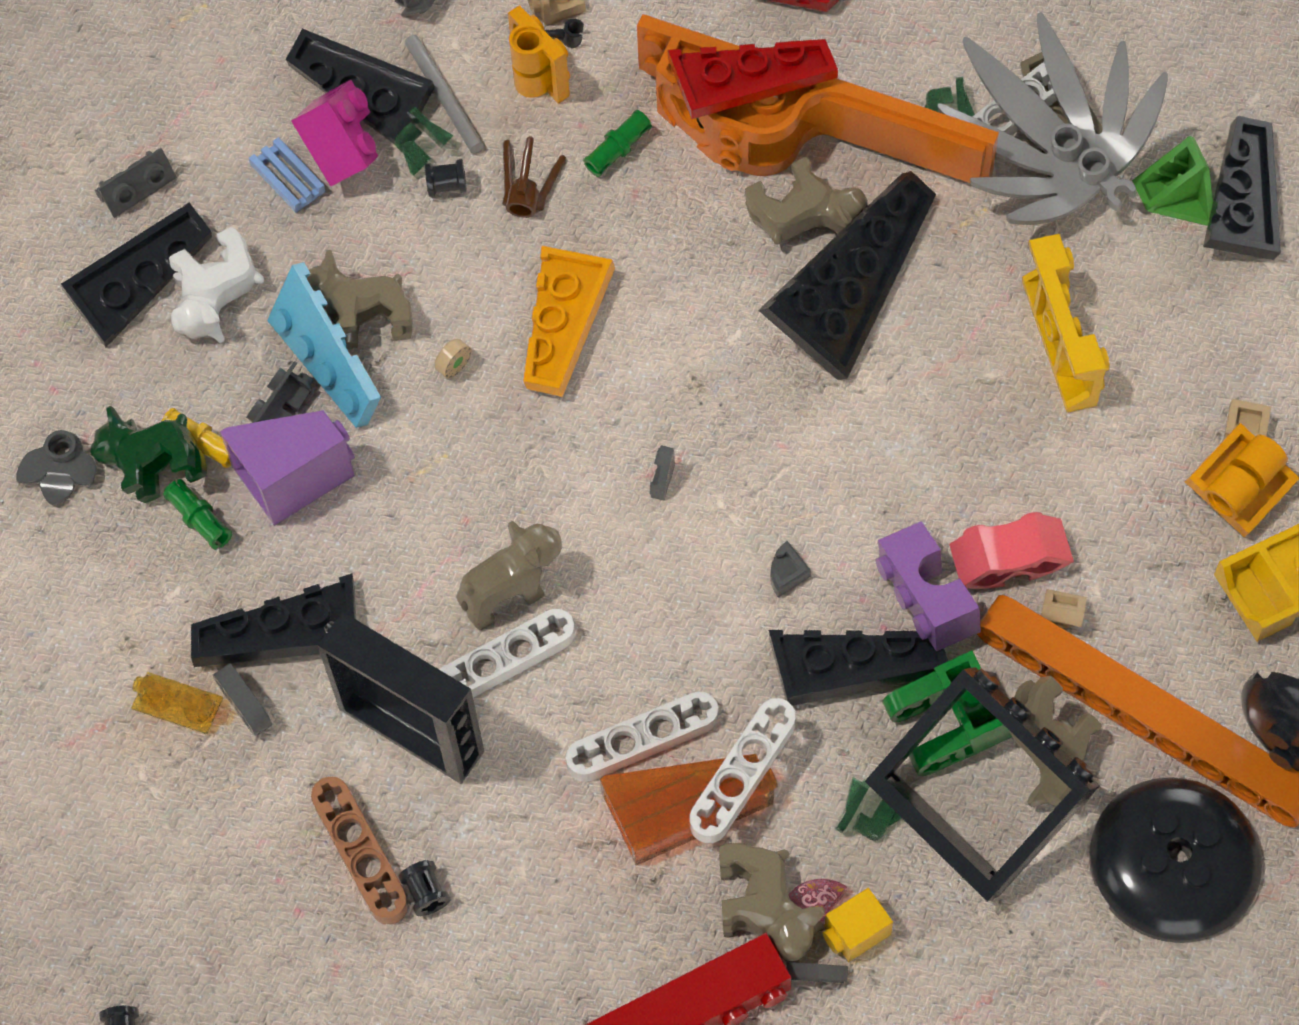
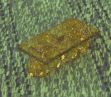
[131,672,223,734]

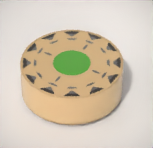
[435,339,472,379]

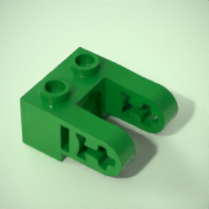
[882,650,1012,776]

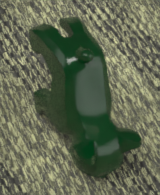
[90,406,207,503]

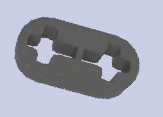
[212,663,273,736]

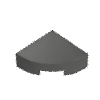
[649,445,675,501]
[770,541,811,598]
[786,962,848,983]

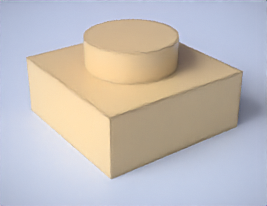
[1223,399,1272,440]
[1041,589,1087,628]

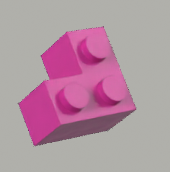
[291,80,379,186]

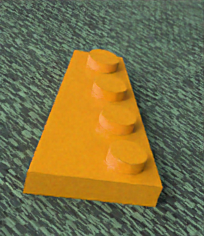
[523,246,615,397]

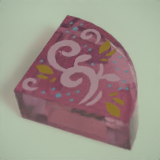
[788,879,847,923]

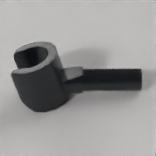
[545,19,584,48]

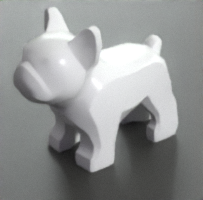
[169,227,264,344]

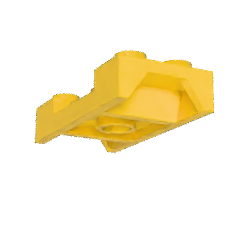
[1022,234,1110,412]
[1214,524,1299,642]

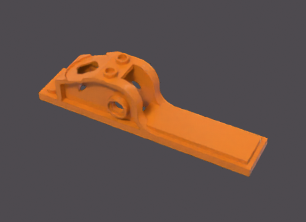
[637,14,999,183]

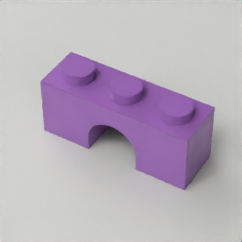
[875,521,981,652]

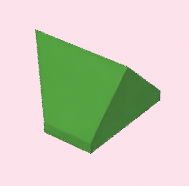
[1132,136,1213,226]

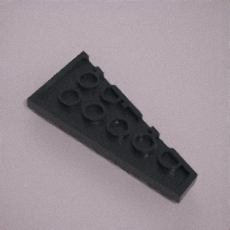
[758,171,936,380]

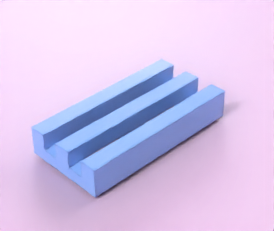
[249,137,326,213]

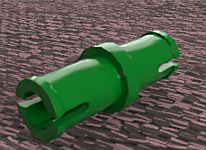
[583,110,652,177]
[163,479,232,550]

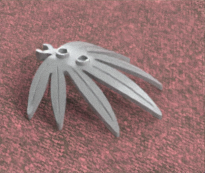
[938,12,1168,225]

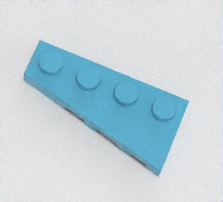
[267,262,381,428]

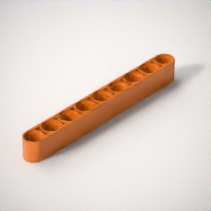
[977,595,1299,828]

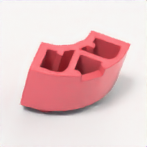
[949,512,1074,589]

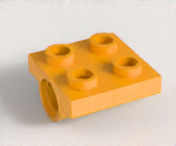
[508,5,570,104]
[1184,423,1299,537]

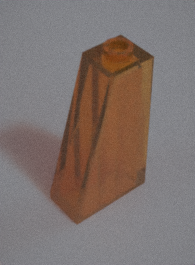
[599,754,778,866]

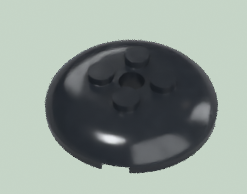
[1241,672,1299,771]
[1089,777,1262,943]

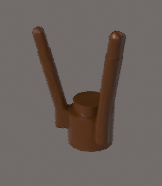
[502,136,566,218]

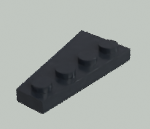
[286,28,435,150]
[1203,116,1281,260]
[769,630,948,706]

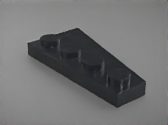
[61,202,212,348]
[191,573,356,667]

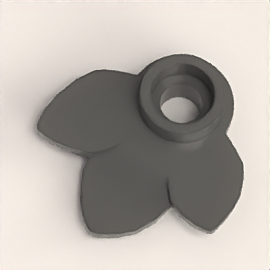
[16,430,97,505]

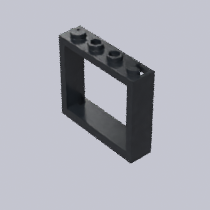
[317,611,485,784]
[865,667,1100,902]

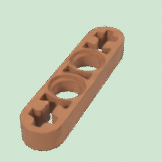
[311,776,408,925]

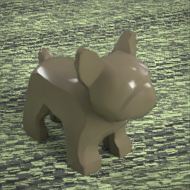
[744,156,868,245]
[307,250,413,349]
[456,521,562,631]
[1009,676,1102,807]
[719,843,825,962]

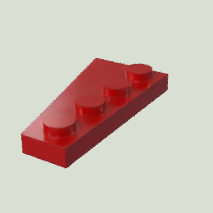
[668,39,838,119]

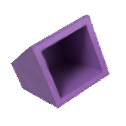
[220,410,355,526]

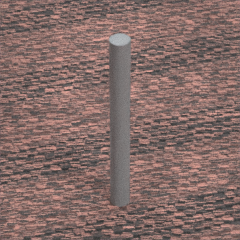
[405,35,484,153]

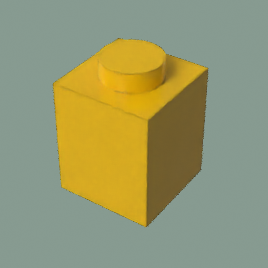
[823,887,893,963]

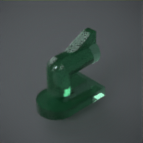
[925,76,975,117]
[394,107,454,176]
[834,777,902,841]

